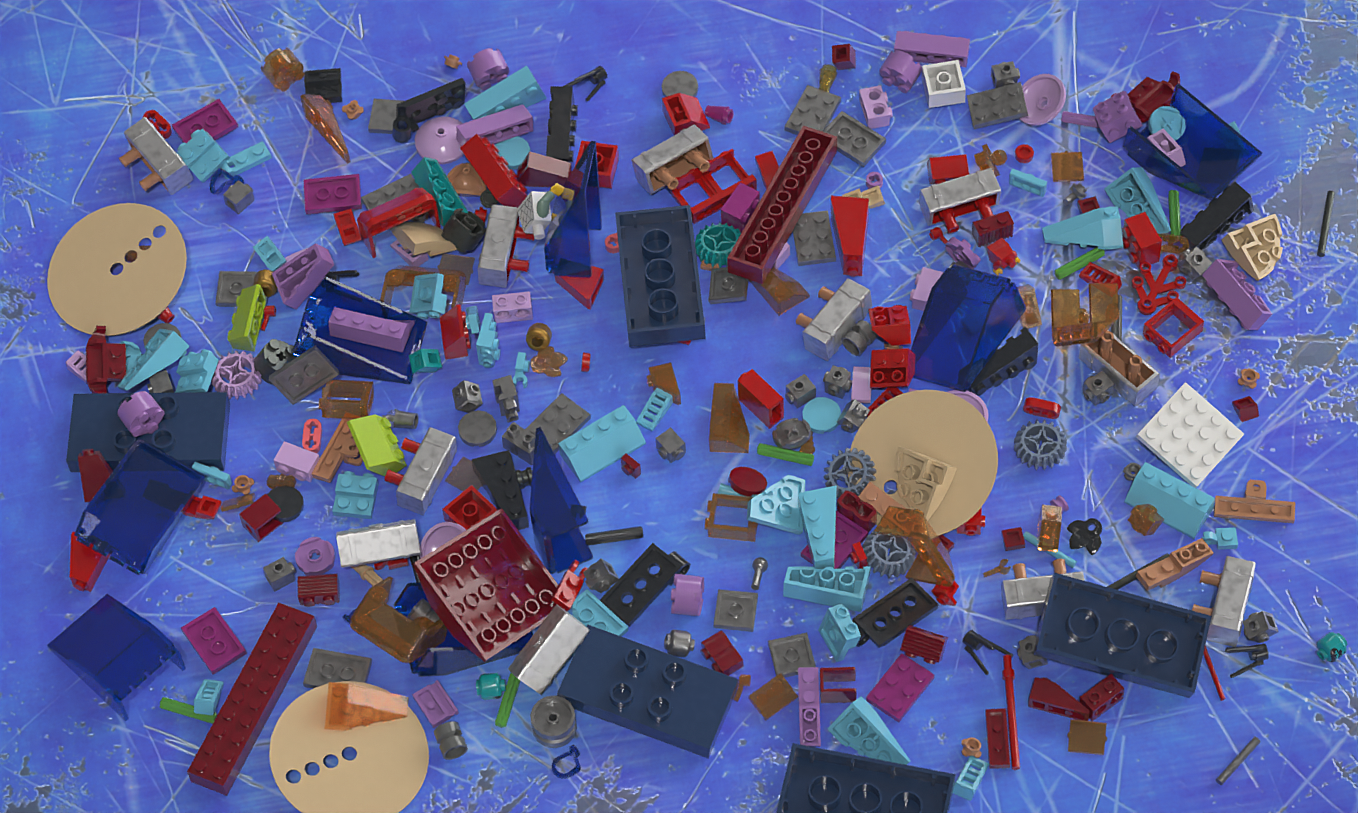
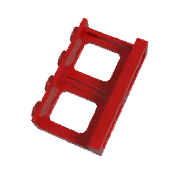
[670,149,757,224]

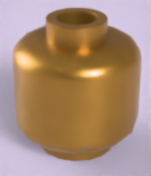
[253,269,277,297]
[526,323,552,351]

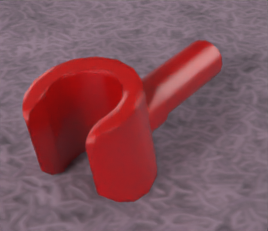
[929,227,948,246]
[260,305,276,331]

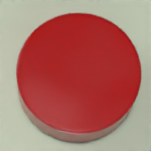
[1015,144,1034,163]
[581,352,590,372]

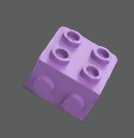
[1093,91,1143,143]

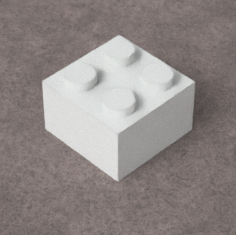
[922,60,966,108]

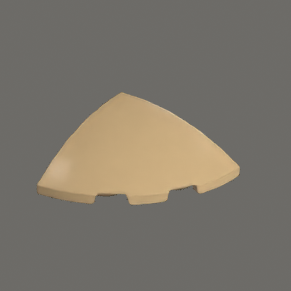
[1221,214,1283,281]
[390,222,457,257]
[895,447,957,522]

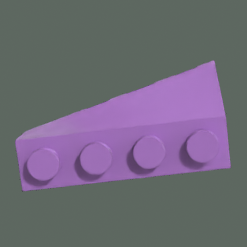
[1202,259,1272,330]
[328,307,415,352]

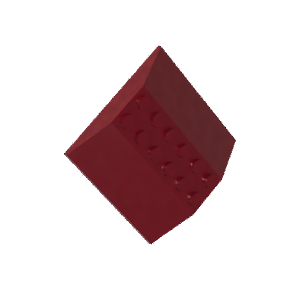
[413,508,558,662]

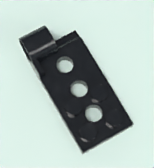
[392,78,466,142]
[600,543,691,627]
[852,578,939,648]

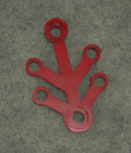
[1132,254,1186,315]

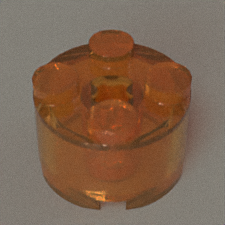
[261,47,304,91]

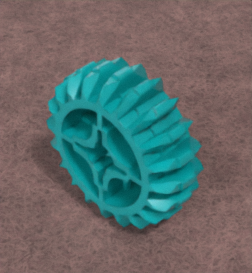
[695,222,741,268]

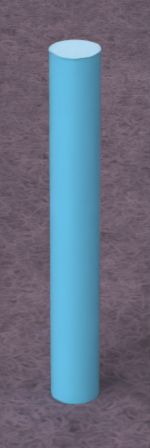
[1023,531,1077,568]

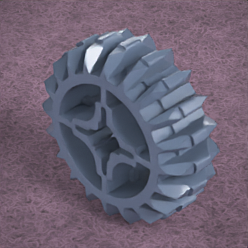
[1014,419,1067,470]
[824,448,877,498]
[863,526,916,578]

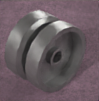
[530,696,577,748]

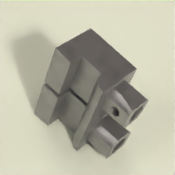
[492,375,520,422]
[502,422,544,465]

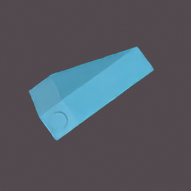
[1104,167,1171,238]
[1042,206,1123,250]
[118,329,189,391]
[827,696,910,765]

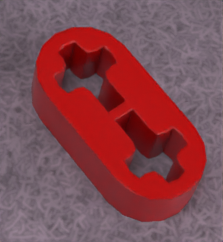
[143,110,172,139]
[1023,397,1061,419]

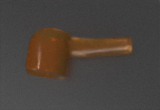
[983,559,1011,578]
[734,674,751,702]

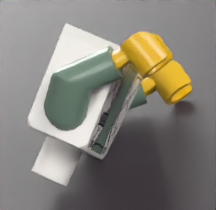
[517,183,564,240]

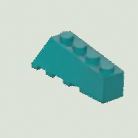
[411,157,468,227]

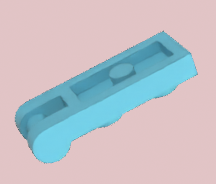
[219,141,272,179]
[465,306,481,334]

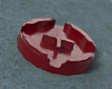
[728,467,767,497]

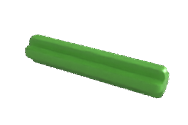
[1168,190,1181,240]
[1054,247,1105,280]
[757,443,814,466]
[495,673,520,728]
[160,697,217,724]

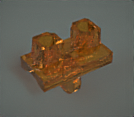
[974,144,1007,177]

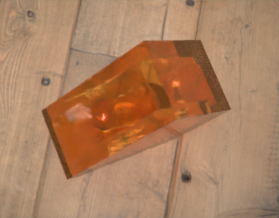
[1011,284,1042,329]
[646,362,681,405]
[1038,504,1062,552]

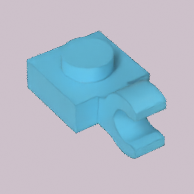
[513,352,530,388]
[1202,527,1238,550]

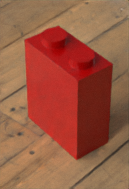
[738,369,784,429]

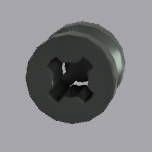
[515,467,535,489]

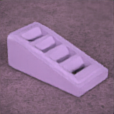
[390,240,429,270]
[66,350,86,383]

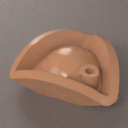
[447,163,486,197]

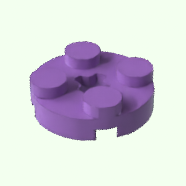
[945,237,981,269]
[295,537,335,576]

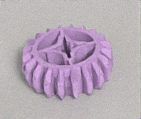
[211,350,262,400]

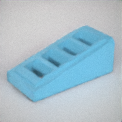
[636,388,673,432]
[194,679,224,715]
[953,756,989,801]

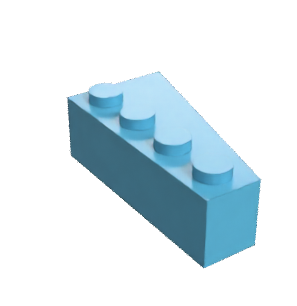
[464,66,547,120]
[798,485,837,569]
[783,566,871,612]

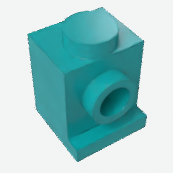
[409,349,442,374]

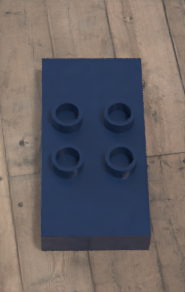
[615,205,706,347]
[66,392,230,472]
[1032,573,1212,698]
[557,624,739,759]
[777,743,955,813]

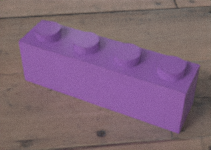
[894,31,970,67]
[456,104,533,146]

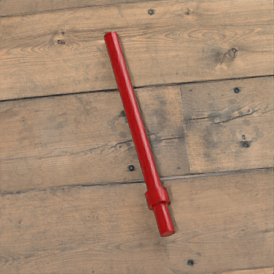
[1002,655,1020,770]

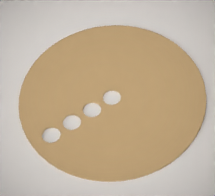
[47,203,187,336]
[848,390,998,538]
[269,681,429,813]

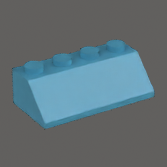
[558,405,646,482]
[1124,462,1215,539]

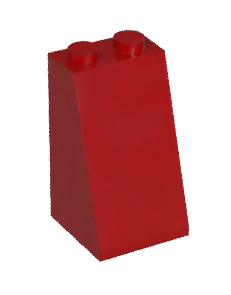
[831,196,869,277]

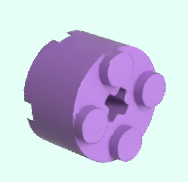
[467,48,509,90]
[879,50,922,93]
[118,391,165,437]
[671,574,704,616]

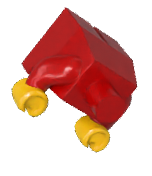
[987,238,1020,276]

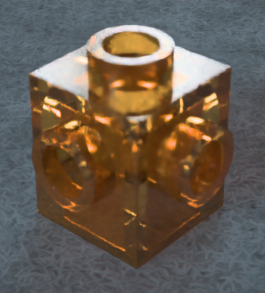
[1128,504,1164,536]

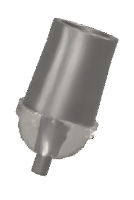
[382,409,418,429]

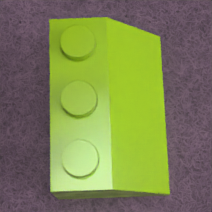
[227,284,267,352]
[347,414,407,476]

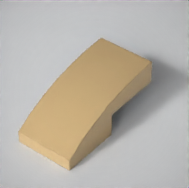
[842,185,885,209]

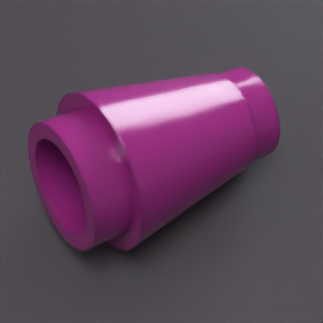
[705,105,734,124]

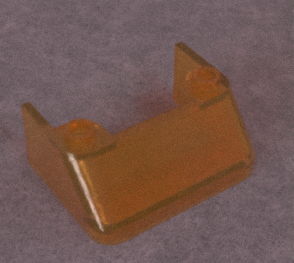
[380,265,467,317]
[1051,283,1120,346]
[874,506,956,587]
[350,576,447,663]

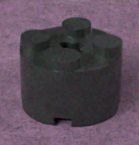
[441,209,486,253]
[254,339,298,384]

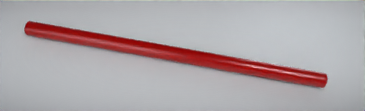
[1203,645,1225,701]

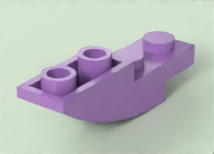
[798,667,821,747]

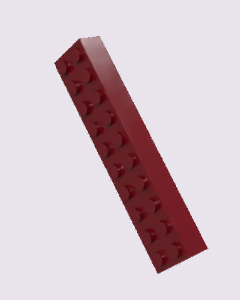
[727,126,837,284]
[187,602,317,796]

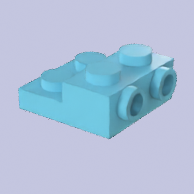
[177,129,230,183]
[409,273,447,319]
[476,313,501,368]
[175,349,219,393]
[332,471,379,519]
[818,604,860,662]

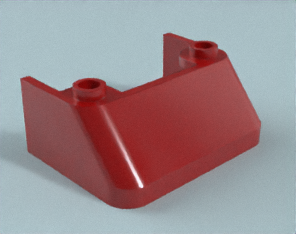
[357,188,441,258]

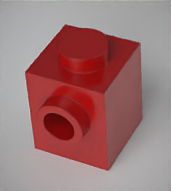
[957,508,985,536]

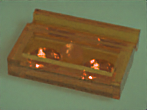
[748,673,798,721]

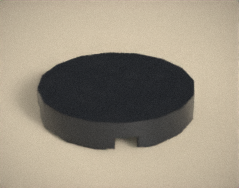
[267,486,304,522]

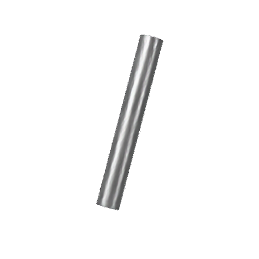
[1216,737,1260,785]

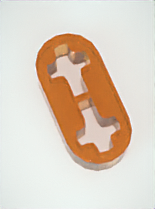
[1158,233,1189,254]

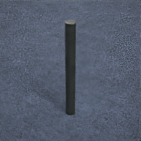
[1317,190,1335,257]
[1107,553,1170,590]

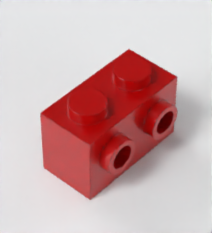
[927,154,969,184]

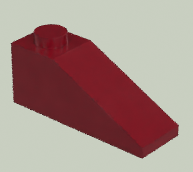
[1028,677,1090,723]

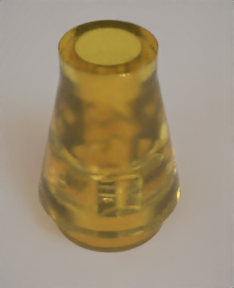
[819,64,837,92]

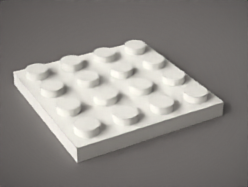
[1136,382,1244,488]

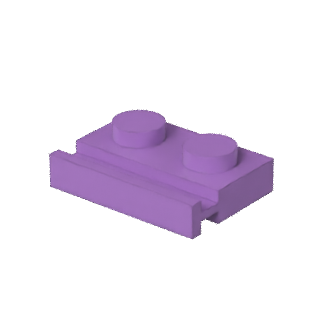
[412,680,459,728]

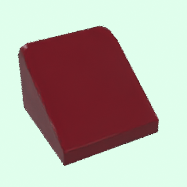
[1232,396,1259,422]

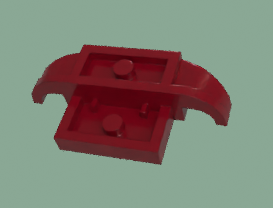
[1128,71,1180,123]
[86,326,126,394]

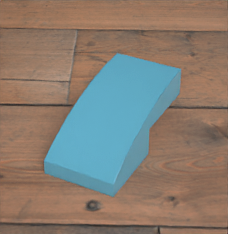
[253,236,287,272]

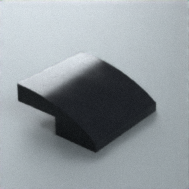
[304,68,342,105]

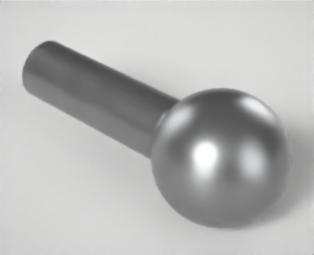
[751,557,768,590]

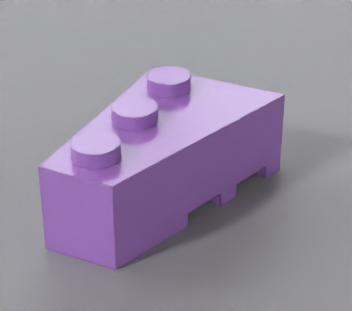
[272,243,334,310]

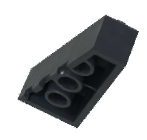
[546,86,578,163]
[1180,182,1254,251]
[959,327,1038,395]
[471,450,529,530]

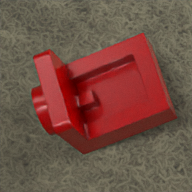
[850,542,868,569]
[932,573,959,606]

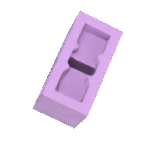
[859,85,893,129]
[492,292,533,323]

